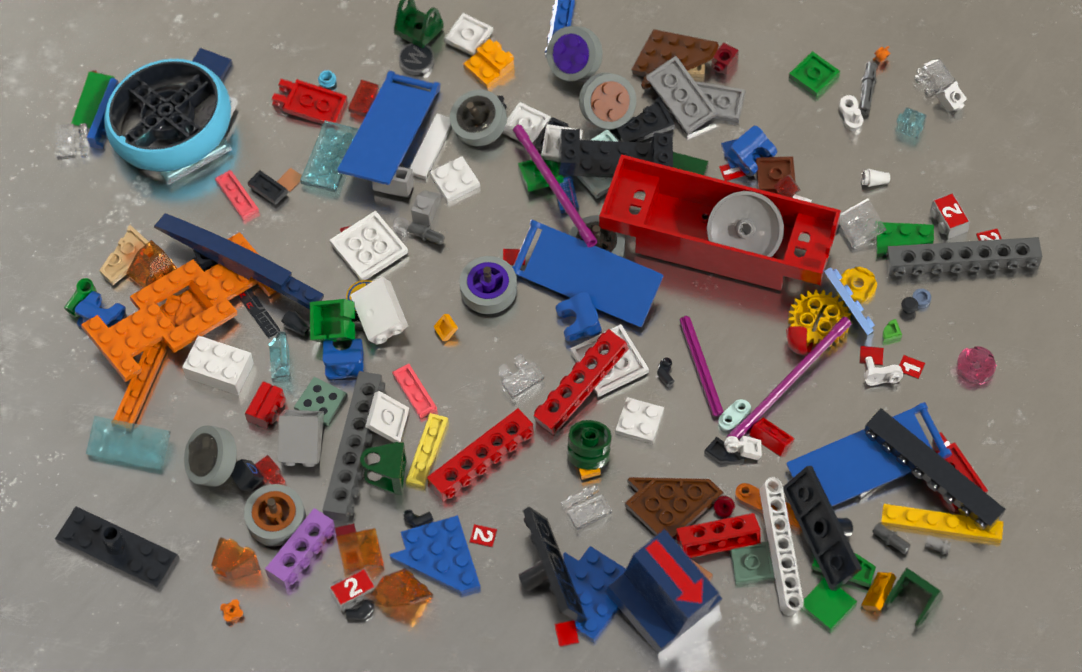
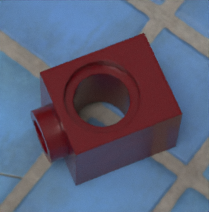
[711,42,739,76]

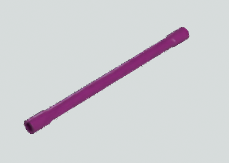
[513,124,597,247]
[726,316,852,440]

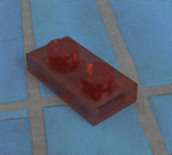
[348,79,379,117]

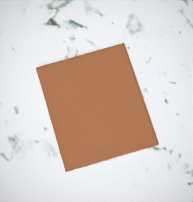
[277,168,304,192]

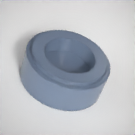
[912,289,931,308]

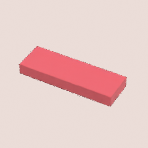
[215,170,259,221]
[392,363,437,419]

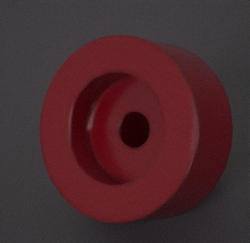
[714,496,735,517]

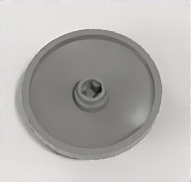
[707,191,784,257]

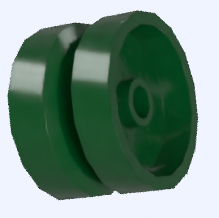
[567,420,612,470]

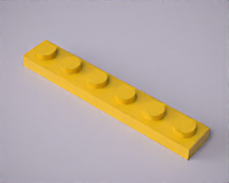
[881,504,1004,543]

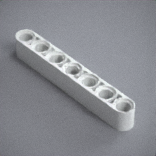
[760,477,803,616]

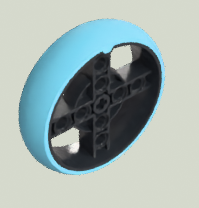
[104,59,231,172]

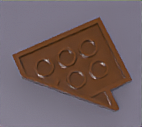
[631,29,719,90]
[625,477,724,539]

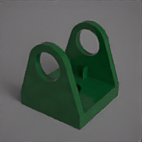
[394,0,444,48]
[360,442,407,495]
[884,568,943,628]

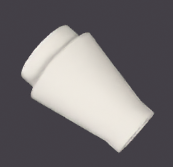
[861,168,890,187]

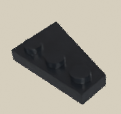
[617,97,675,142]

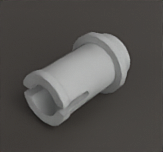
[925,534,952,555]

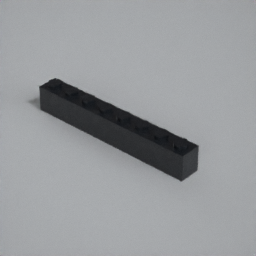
[864,408,1006,532]

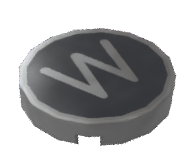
[399,43,435,75]

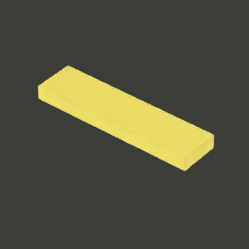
[406,413,449,489]

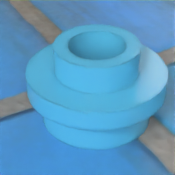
[318,70,336,88]

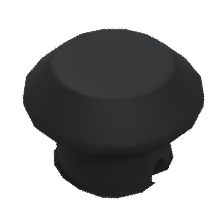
[901,297,918,314]

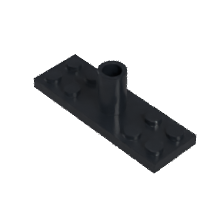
[783,466,862,591]
[55,506,179,590]
[519,507,587,623]

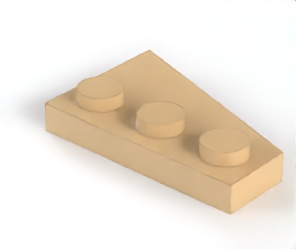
[99,225,155,285]

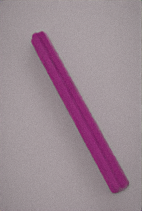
[679,315,724,417]

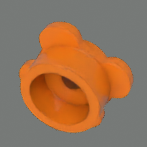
[872,46,891,63]
[220,599,243,622]

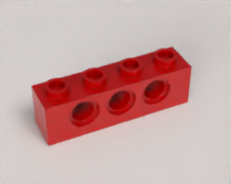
[676,513,761,558]

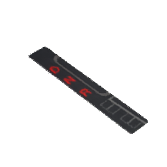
[237,288,281,338]

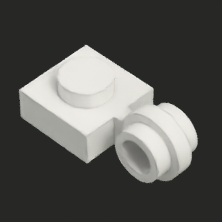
[724,436,762,460]

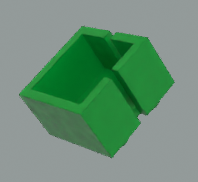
[310,299,355,343]

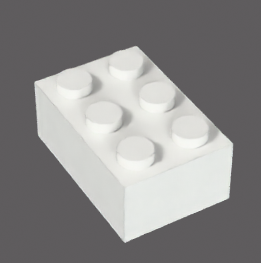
[182,335,254,395]

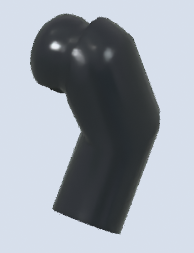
[657,357,675,387]
[403,510,434,527]
[346,599,374,620]

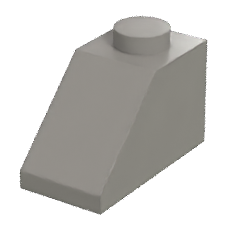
[411,190,442,227]

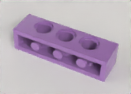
[265,508,335,589]

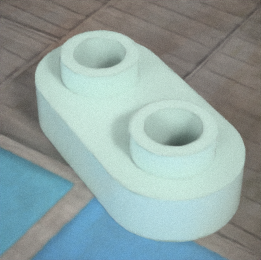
[718,399,751,433]

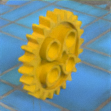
[788,289,851,347]

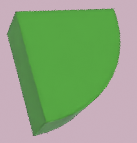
[882,319,902,343]

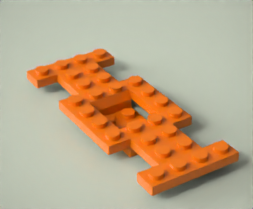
[81,232,277,382]

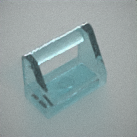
[269,332,292,382]

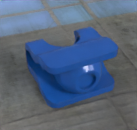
[727,126,777,176]
[75,291,126,329]
[555,292,602,342]
[323,338,364,379]

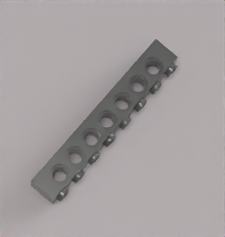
[886,237,1042,276]
[322,371,385,522]

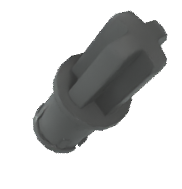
[408,221,445,245]
[872,522,911,554]

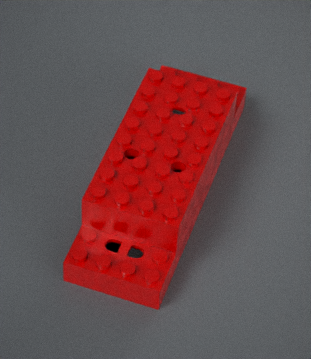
[599,154,841,291]

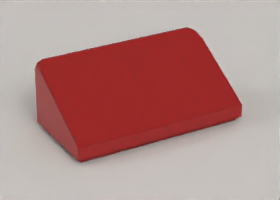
[749,417,795,456]

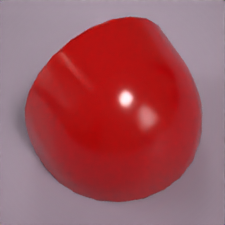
[786,326,813,356]

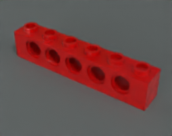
[533,329,629,435]
[427,408,534,502]

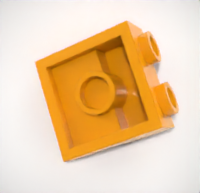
[463,39,514,89]

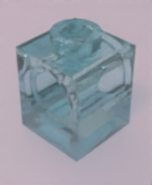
[896,107,927,139]

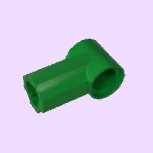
[64,278,97,317]

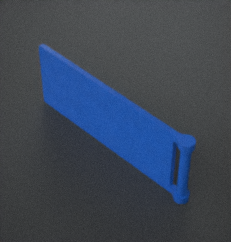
[338,71,441,185]
[512,219,664,327]
[787,402,952,507]

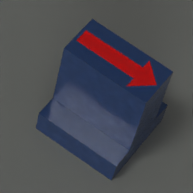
[606,529,723,654]

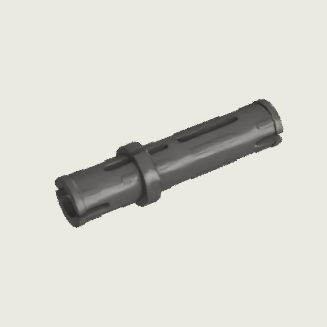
[859,62,878,114]

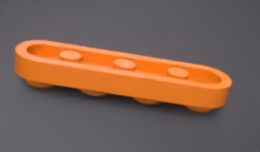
[735,483,802,531]

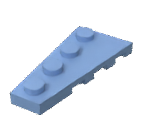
[824,267,875,335]

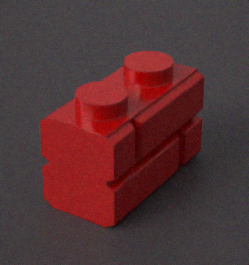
[245,381,286,429]

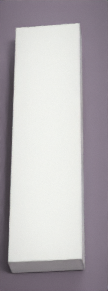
[410,113,452,180]

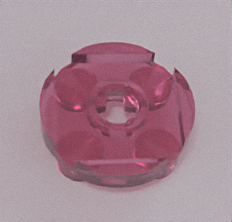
[957,346,996,385]

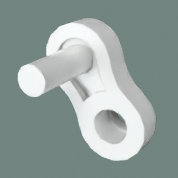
[839,95,863,131]
[864,357,904,386]

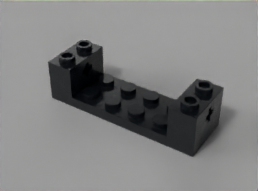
[559,129,673,178]

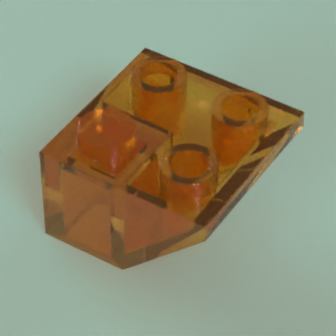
[127,240,177,289]
[336,528,384,575]
[211,537,261,581]
[372,569,433,608]

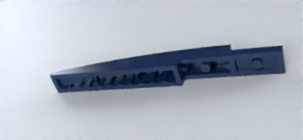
[154,213,324,309]

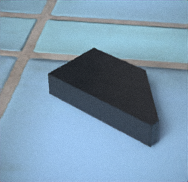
[704,437,745,464]

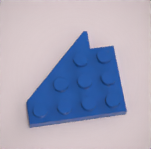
[389,515,481,594]
[563,546,626,643]

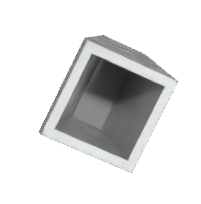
[278,409,324,467]

